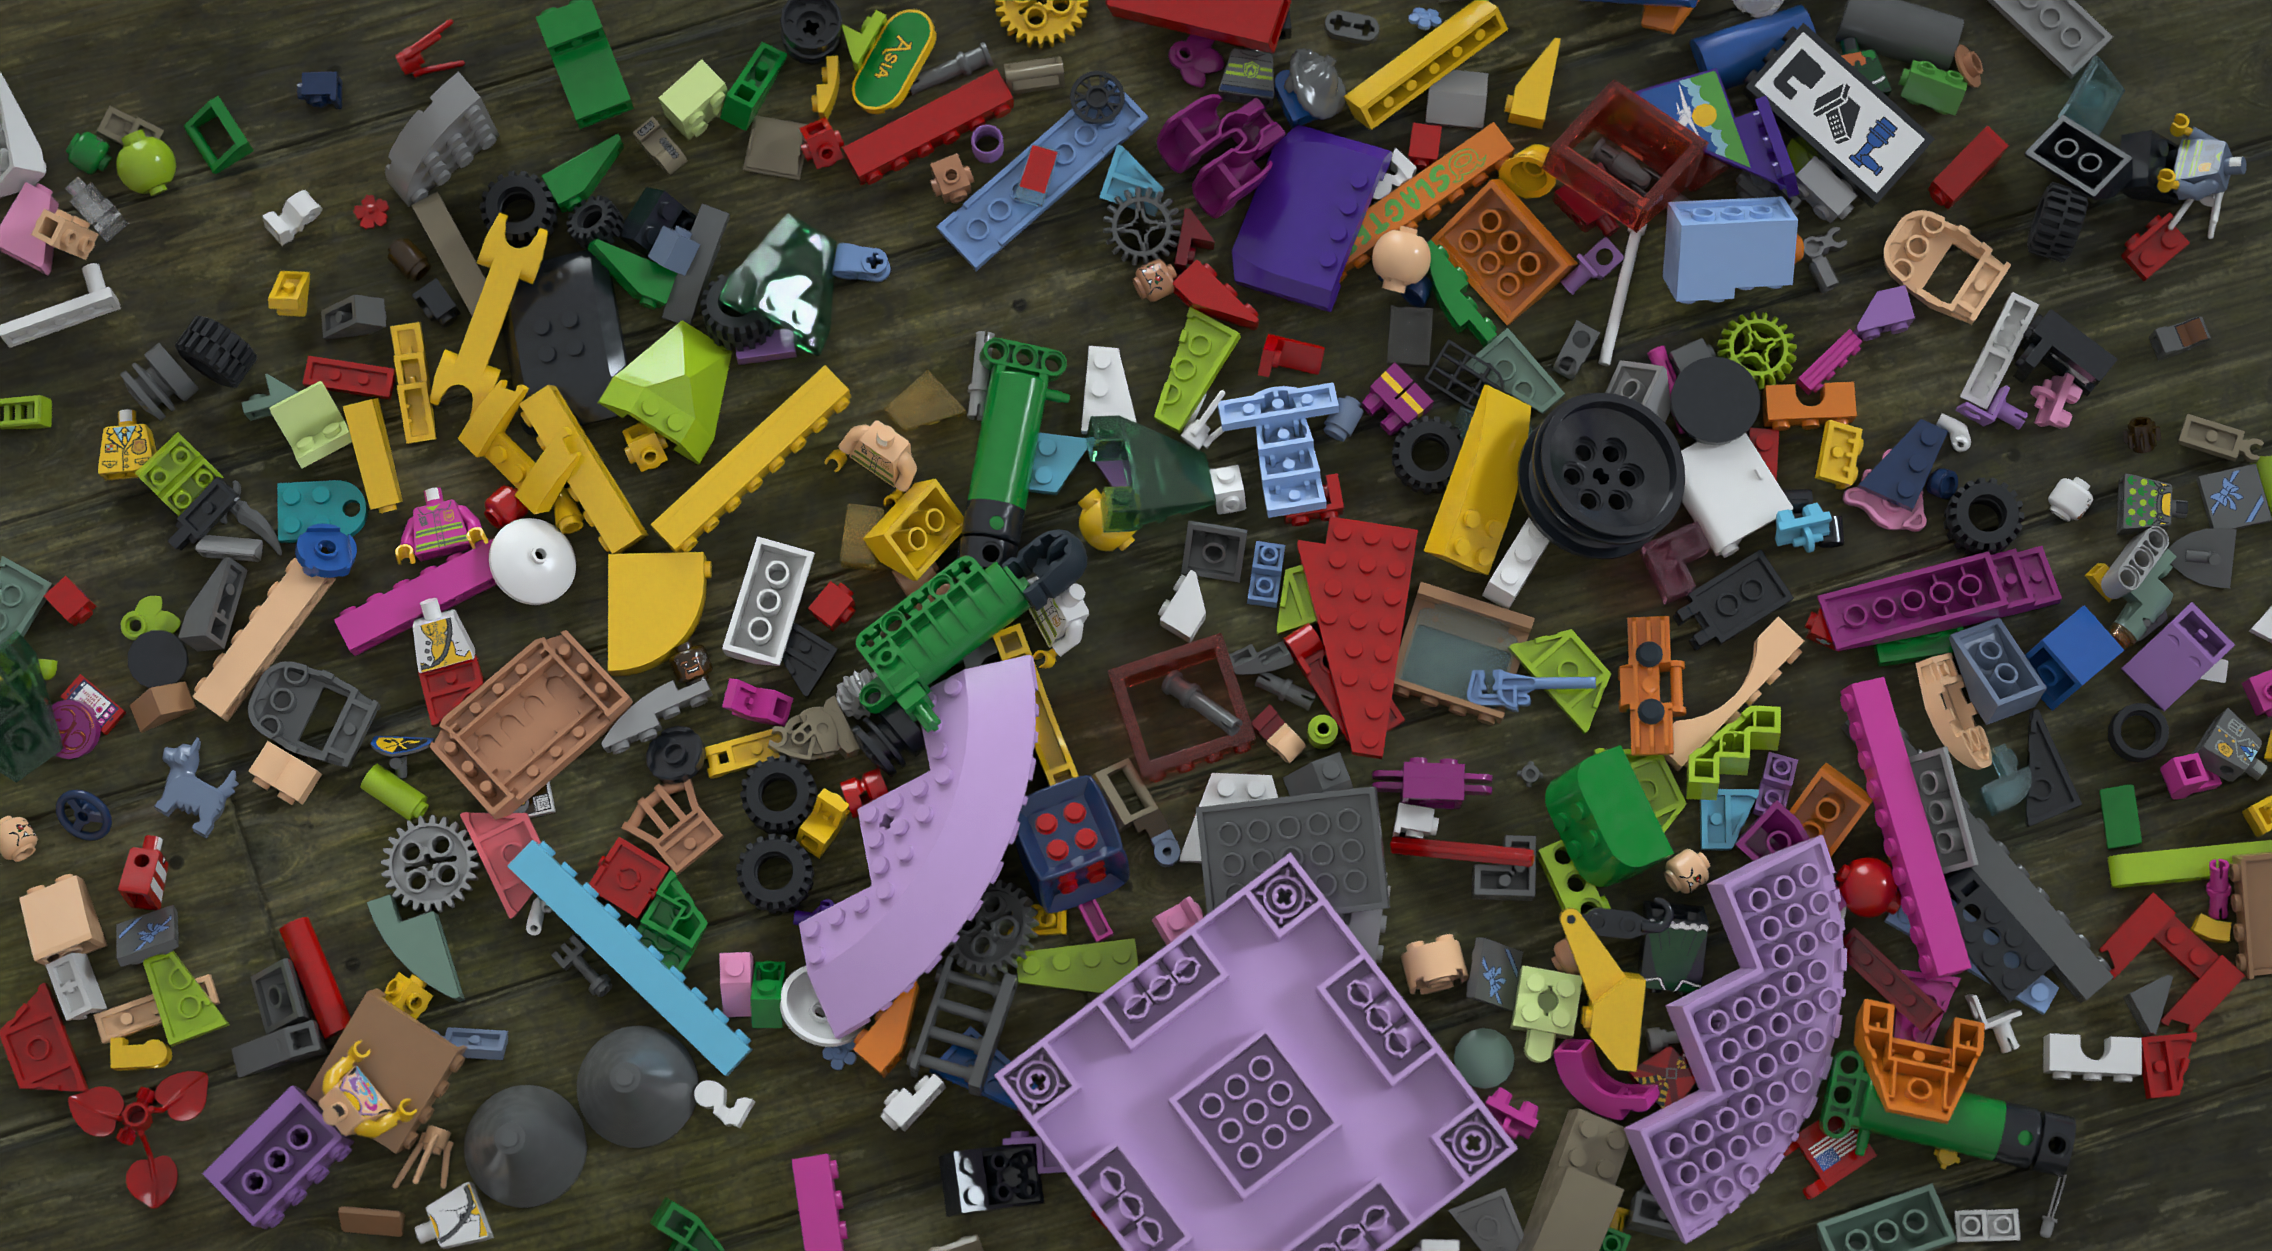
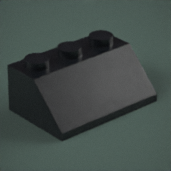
[2025,115,2133,200]

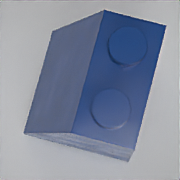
[2025,605,2124,711]

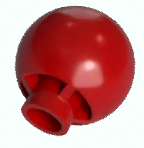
[1836,857,1902,918]

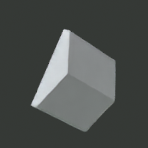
[1425,70,1488,130]

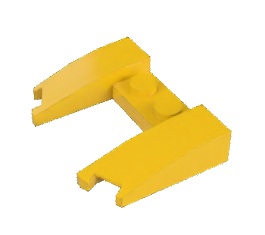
[458,380,581,514]

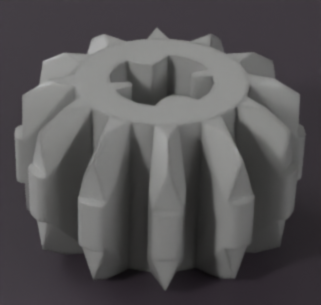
[836,669,881,720]

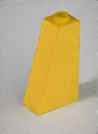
[343,398,403,513]

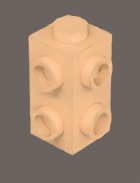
[31,209,99,260]

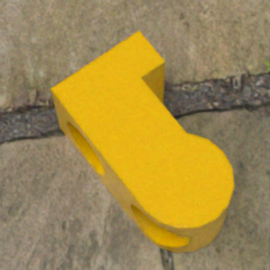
[110,1037,172,1071]

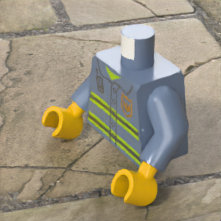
[2157,113,2246,201]

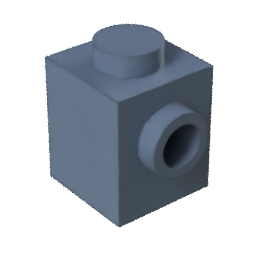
[648,226,700,276]

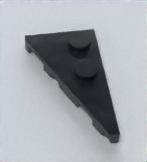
[2025,709,2082,828]

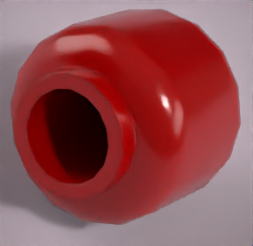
[484,485,529,529]

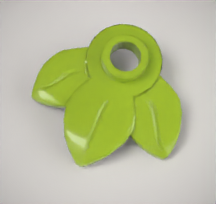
[121,596,181,640]

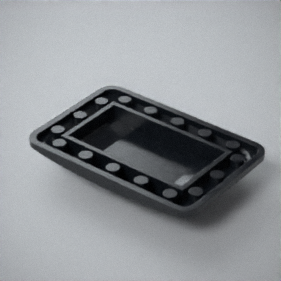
[502,249,628,437]

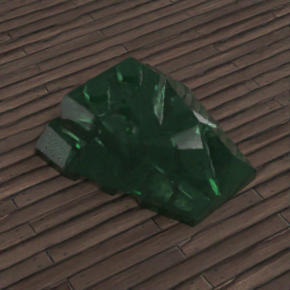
[719,213,837,356]

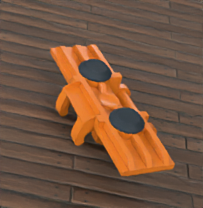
[1618,616,1686,756]

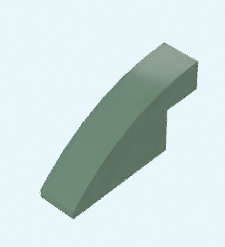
[367,894,465,1002]

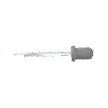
[2040,1174,2067,1238]

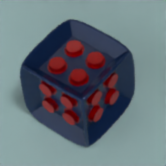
[1015,775,1130,913]

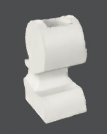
[1370,148,1417,205]
[262,190,322,245]
[694,1080,755,1128]

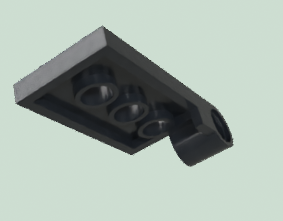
[1944,867,2055,1003]

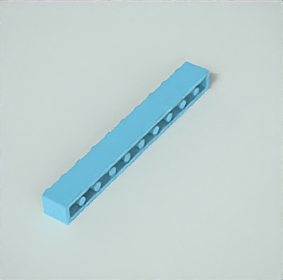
[507,840,753,1076]

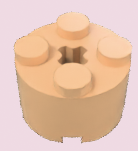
[1401,934,1469,994]

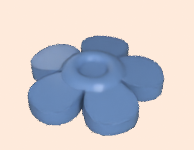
[1408,8,1442,30]
[823,1040,857,1070]

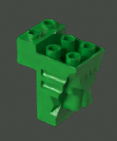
[536,0,634,129]

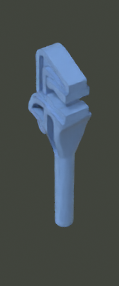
[1467,669,1596,712]

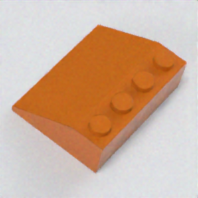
[1431,179,1578,325]

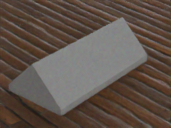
[1908,746,1979,874]

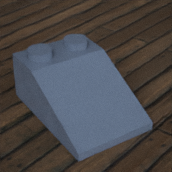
[1949,617,2047,725]

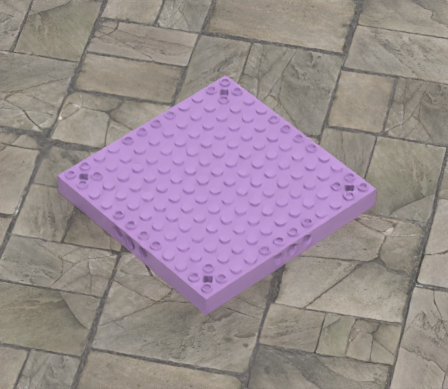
[994,853,1518,1251]

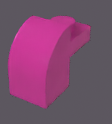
[722,678,793,727]
[2160,753,2222,799]

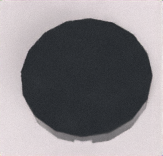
[128,630,189,688]
[646,726,706,784]

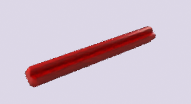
[1390,836,1535,867]

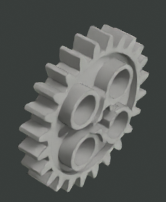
[381,815,481,913]

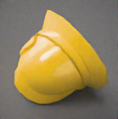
[1499,144,1557,198]

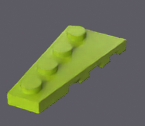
[1154,307,1241,434]
[1016,938,1138,994]

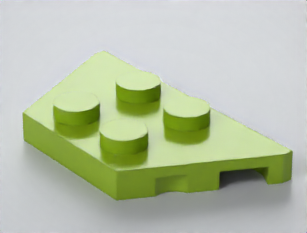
[1276,565,1317,636]
[1508,629,1611,734]
[1593,748,1687,833]

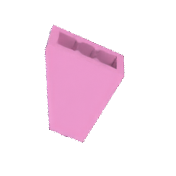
[0,183,58,276]

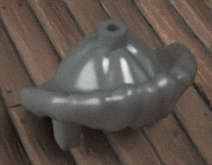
[1283,48,1347,120]

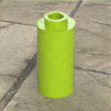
[360,764,429,821]

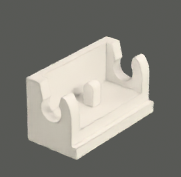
[46,953,107,1021]

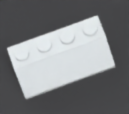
[722,536,815,666]

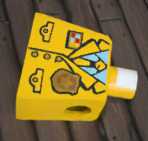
[98,410,157,480]

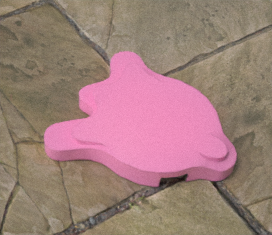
[1842,449,1927,532]

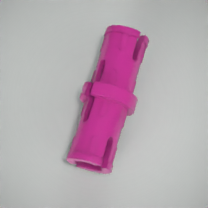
[2206,859,2231,919]

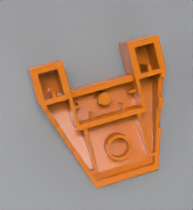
[1854,999,1985,1124]

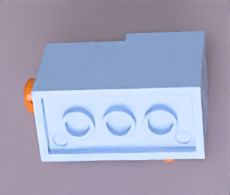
[1663,197,1804,304]

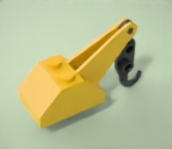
[1559,897,1674,1072]

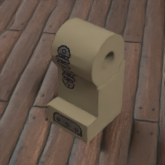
[633,116,687,176]

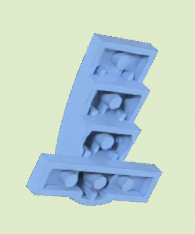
[1218,383,1339,518]

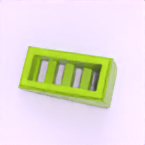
[0,395,52,429]

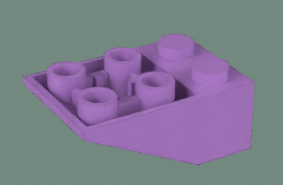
[2121,602,2235,712]

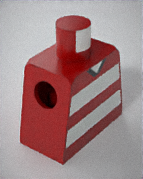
[118,835,168,911]

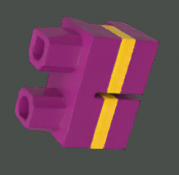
[1361,362,1434,436]

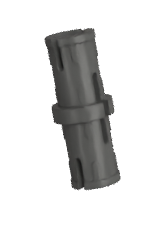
[1255,672,1316,711]

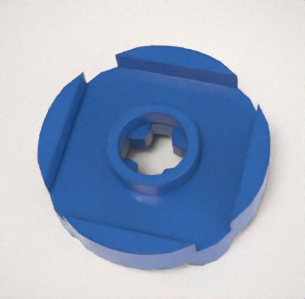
[295,523,357,578]

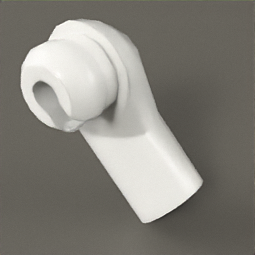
[1936,413,1971,452]

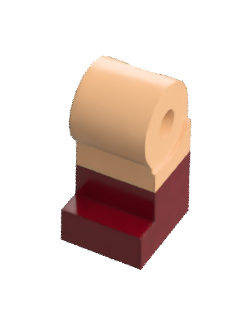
[1250,705,1306,764]

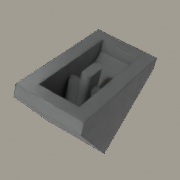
[2123,975,2173,1037]

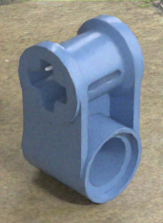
[832,243,891,282]

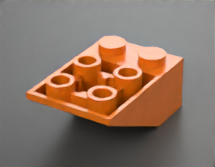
[853,981,920,1078]

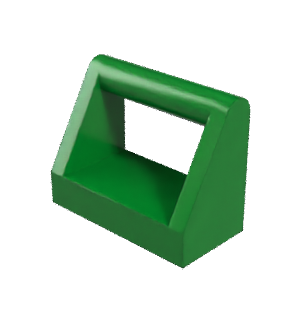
[184,96,254,174]

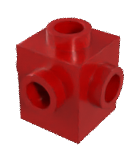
[799,117,844,169]

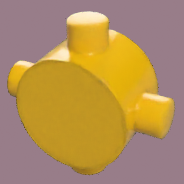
[1934,1149,1960,1170]

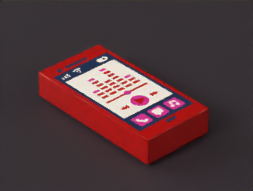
[60,674,127,735]

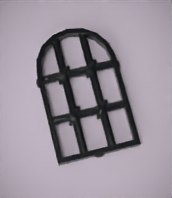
[1424,339,1505,410]

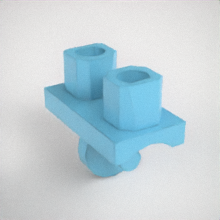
[1775,503,1832,553]

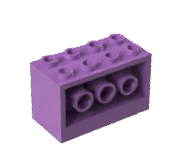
[202,1085,355,1229]

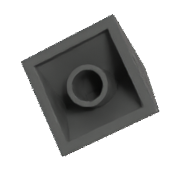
[1181,521,1247,583]
[250,958,312,1034]

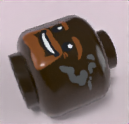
[669,641,713,687]

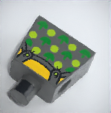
[2116,474,2188,535]

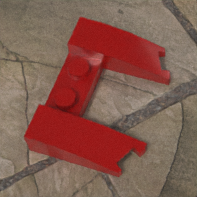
[2098,893,2245,1033]

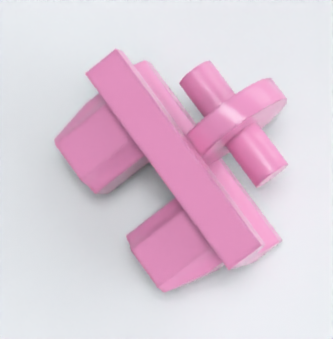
[2031,373,2083,429]

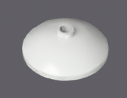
[489,518,576,605]
[780,966,866,1047]

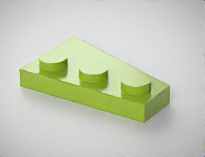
[143,951,229,1046]

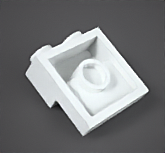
[880,1074,946,1132]

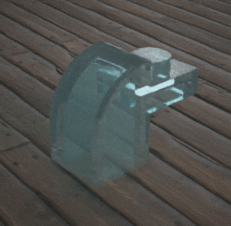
[1979,743,2032,816]

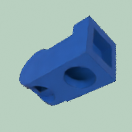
[1274,70,1318,129]

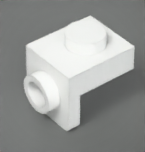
[1209,465,1246,515]

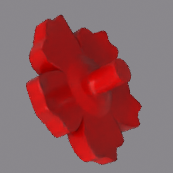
[353,195,389,230]

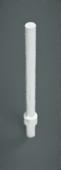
[1598,198,1650,366]

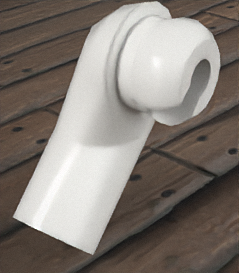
[526,897,553,935]

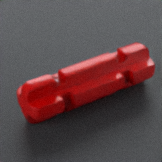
[116,1087,155,1146]

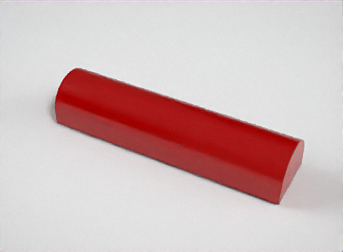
[279,917,351,1039]

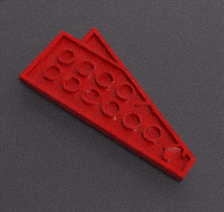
[1297,516,1418,759]

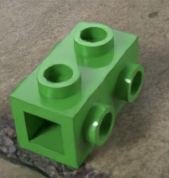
[1898,60,1967,116]

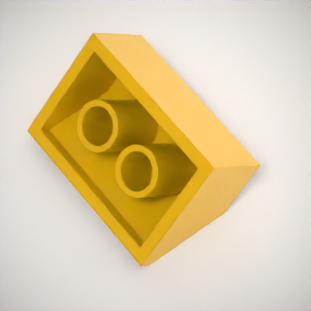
[863,479,964,581]

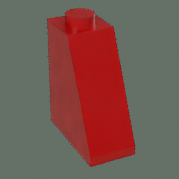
[1928,126,2008,210]

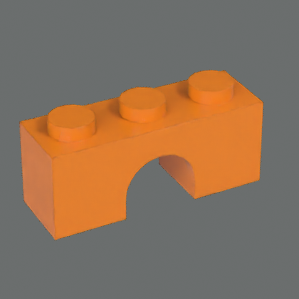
[1761,382,1857,431]

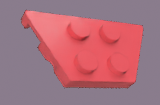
[460,812,541,919]

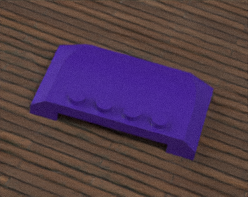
[1232,124,1393,312]

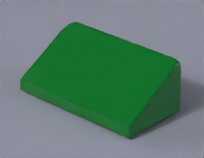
[2099,784,2142,849]

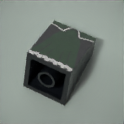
[1638,900,1709,996]

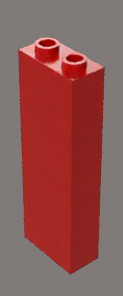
[1106,0,1291,54]

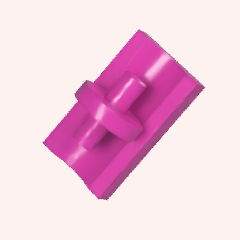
[1484,1087,1539,1139]

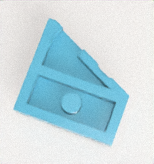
[1099,144,1164,216]
[1700,789,1759,850]

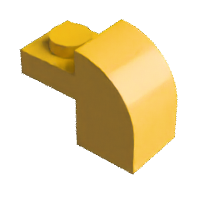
[795,788,850,859]

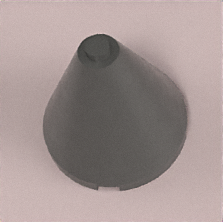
[577,1026,699,1148]
[464,1085,588,1208]

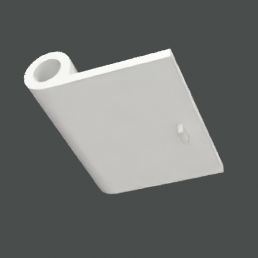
[1681,433,1794,558]

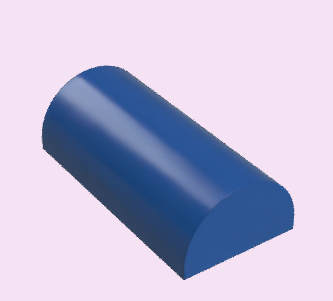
[1689,5,1816,90]

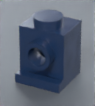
[297,72,342,109]

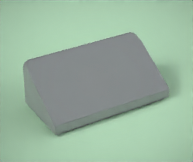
[195,535,263,562]

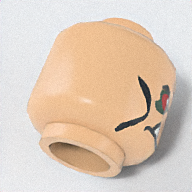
[0,816,38,862]
[1664,849,1710,894]

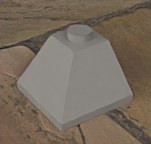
[1605,360,1671,422]

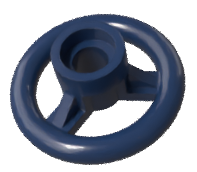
[55,790,112,841]

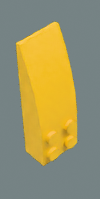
[1424,385,1531,575]

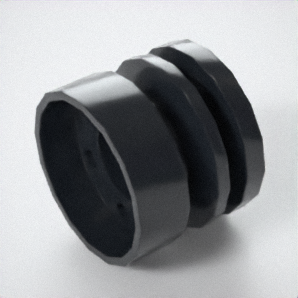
[781,0,842,65]
[851,701,926,777]

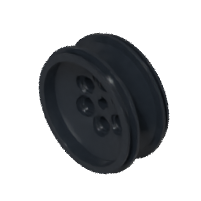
[1517,393,1685,560]

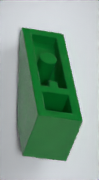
[720,42,788,131]
[542,134,624,213]
[588,239,677,310]

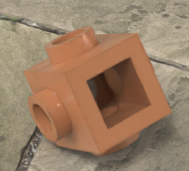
[930,153,974,204]

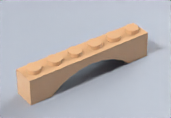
[1663,617,1804,772]

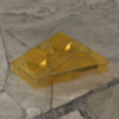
[884,370,966,432]

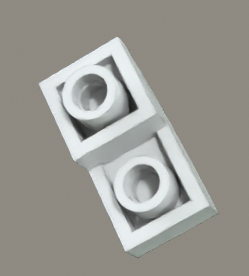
[1955,1209,2020,1242]

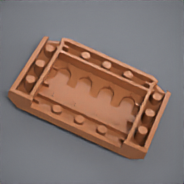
[429,630,633,820]

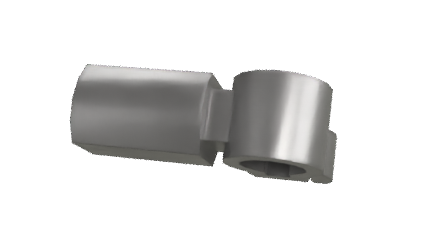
[1801,227,1847,293]

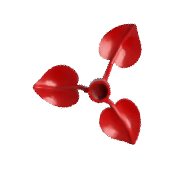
[68,1071,209,1209]

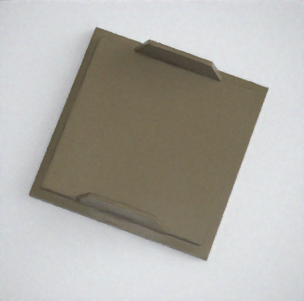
[743,116,807,180]

